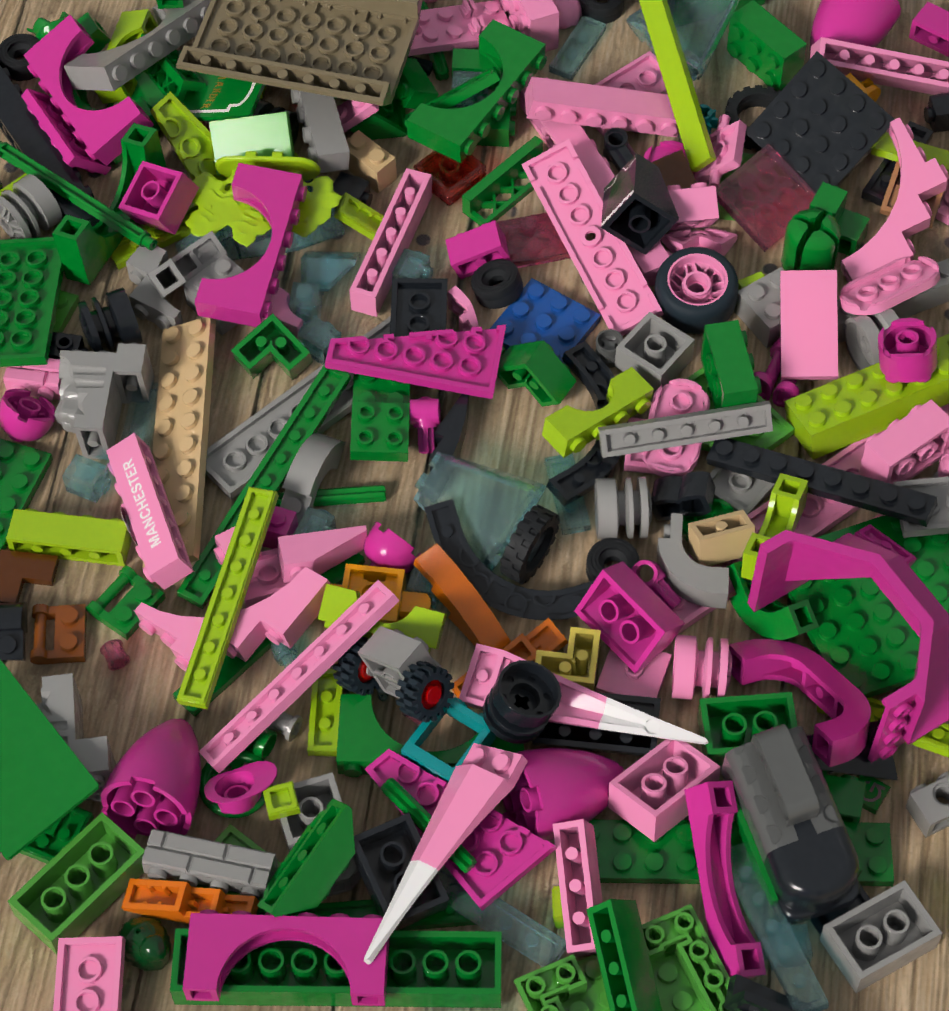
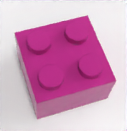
[118,161,199,235]

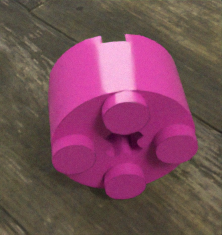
[878,318,938,383]

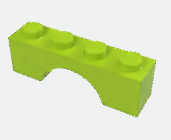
[94,9,158,104]
[542,367,654,458]
[741,473,808,580]
[318,584,447,654]

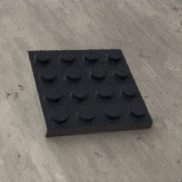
[746,51,895,195]

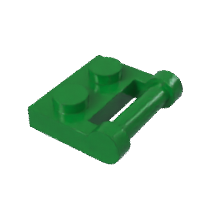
[86,565,166,640]

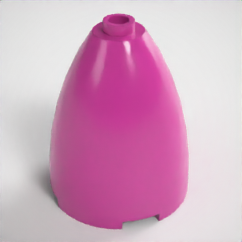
[809,0,901,52]
[100,719,201,839]
[502,748,625,841]

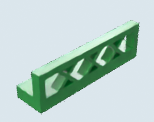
[141,33,206,103]
[462,136,543,226]

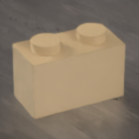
[346,130,397,194]
[688,510,755,566]

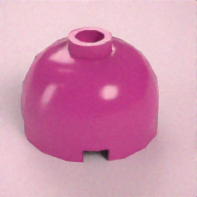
[0,388,56,442]
[364,521,421,575]

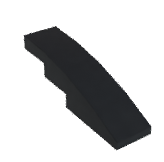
[424,394,469,504]

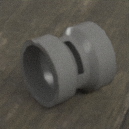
[595,329,623,368]

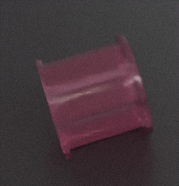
[100,639,130,671]

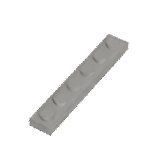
[598,401,773,458]

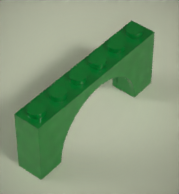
[407,20,547,163]
[52,123,167,285]
[336,694,524,777]

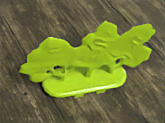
[185,151,342,248]

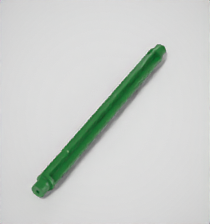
[0,141,158,251]

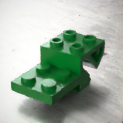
[350,374,410,462]

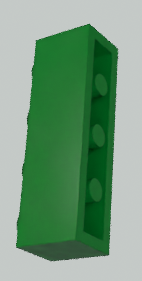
[586,899,662,1011]

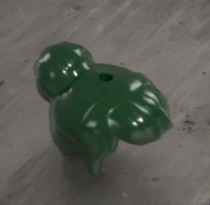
[118,916,172,971]

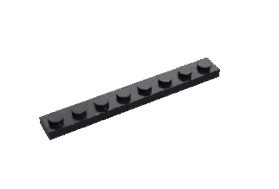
[706,438,937,527]

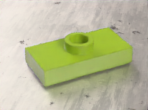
[333,192,384,241]

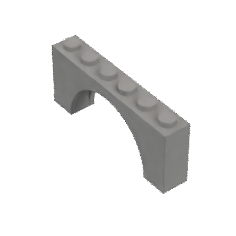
[64,0,211,91]

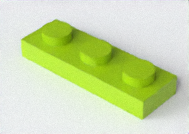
[307,669,343,757]

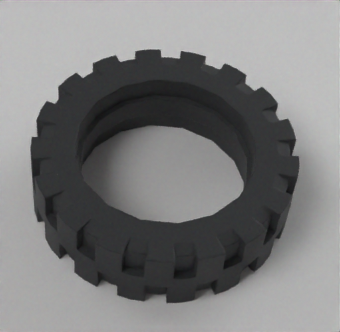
[725,85,781,151]
[500,504,560,585]

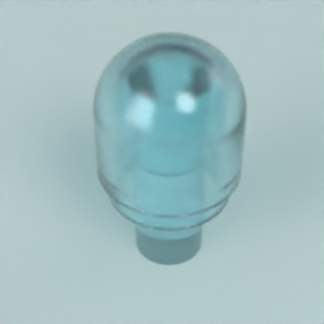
[271,642,298,668]

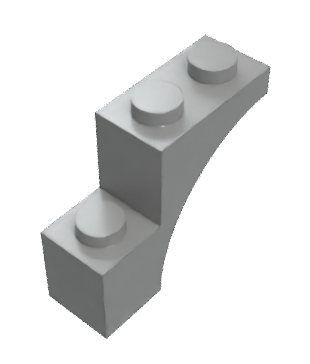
[126,246,183,330]

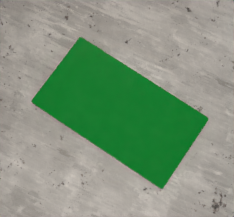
[0,660,100,860]

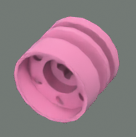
[671,635,732,700]

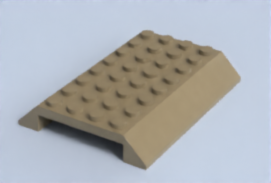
[176,0,422,106]

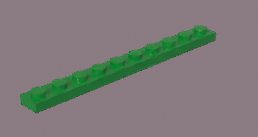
[177,364,351,609]

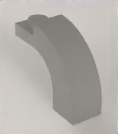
[147,231,227,298]
[280,433,346,524]
[657,513,729,609]

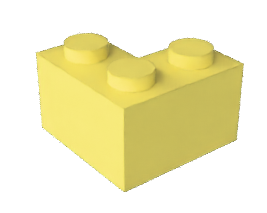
[535,627,601,691]

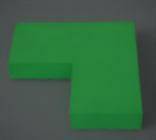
[19,807,94,864]

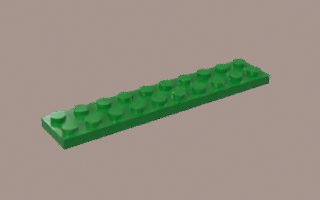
[589,819,894,887]

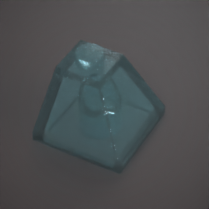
[301,251,360,296]

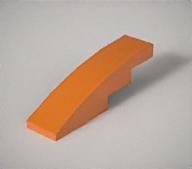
[413,543,511,650]
[451,617,568,709]
[121,878,259,924]

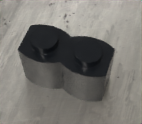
[651,471,716,521]

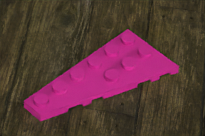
[325,325,506,399]
[365,749,557,911]

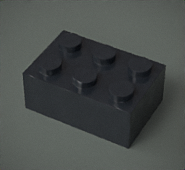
[353,813,450,930]

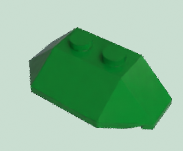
[257,798,355,917]

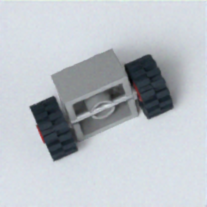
[333,626,454,722]

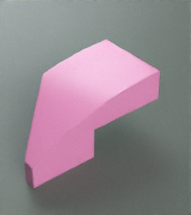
[447,285,479,331]

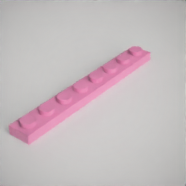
[199,580,400,773]

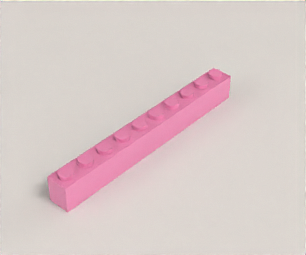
[520,77,672,287]

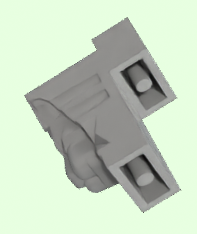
[54,343,155,460]
[36,673,116,801]

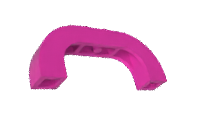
[729,639,871,767]

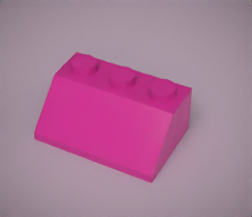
[574,561,685,674]

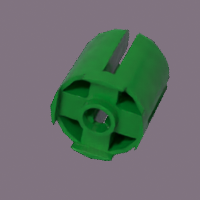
[781,208,841,271]

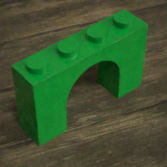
[449,48,517,147]

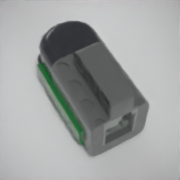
[721,724,862,924]

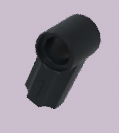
[603,128,636,172]

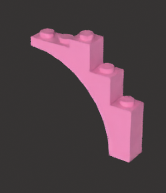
[841,117,949,283]
[134,566,330,671]

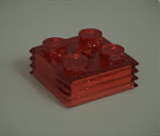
[413,151,486,206]

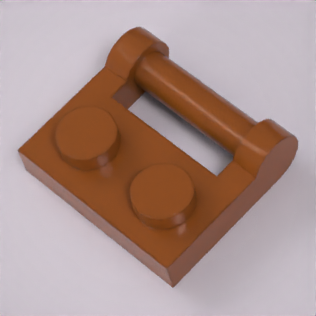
[30,604,87,665]

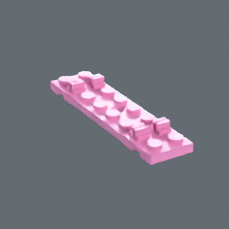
[408,0,513,56]
[521,139,664,336]

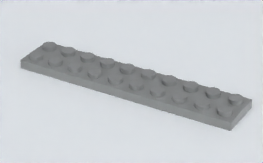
[205,316,391,500]

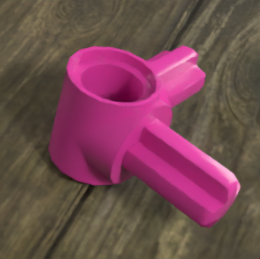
[410,396,440,454]
[631,560,681,610]

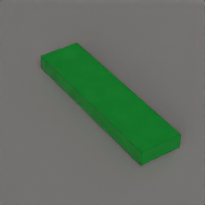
[404,66,500,127]

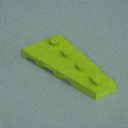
[150,91,229,187]

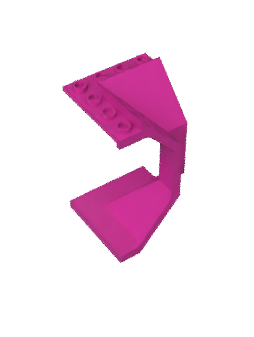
[747,530,949,763]

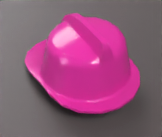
[204,761,277,815]

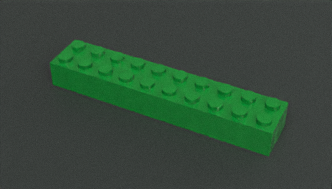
[170,928,502,1008]

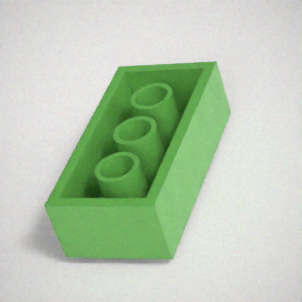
[8,812,145,955]

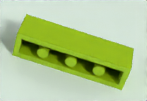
[6,508,132,566]

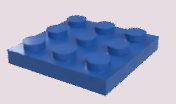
[490,278,601,365]

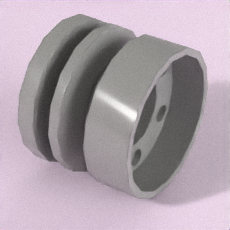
[0,174,62,239]
[594,477,652,540]

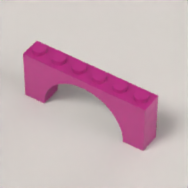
[24,14,154,166]
[195,163,307,327]
[183,910,389,1006]

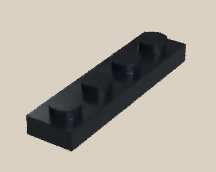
[861,121,934,206]

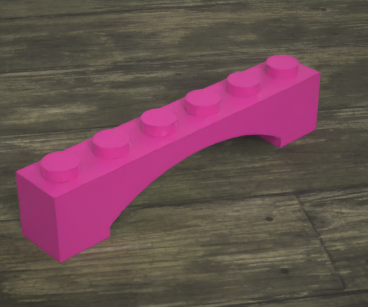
[684,781,766,979]

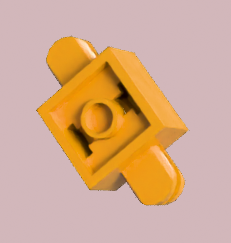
[330,563,431,635]

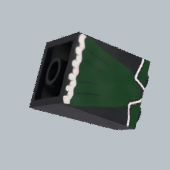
[601,153,679,255]

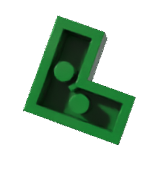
[809,182,870,256]
[231,313,313,380]
[497,340,577,407]

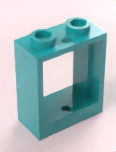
[401,697,496,783]

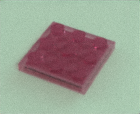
[716,143,816,252]

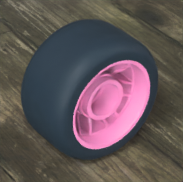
[654,247,739,334]

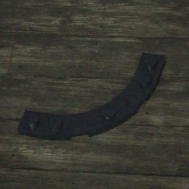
[546,341,628,507]
[424,499,595,620]

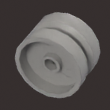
[844,308,899,370]

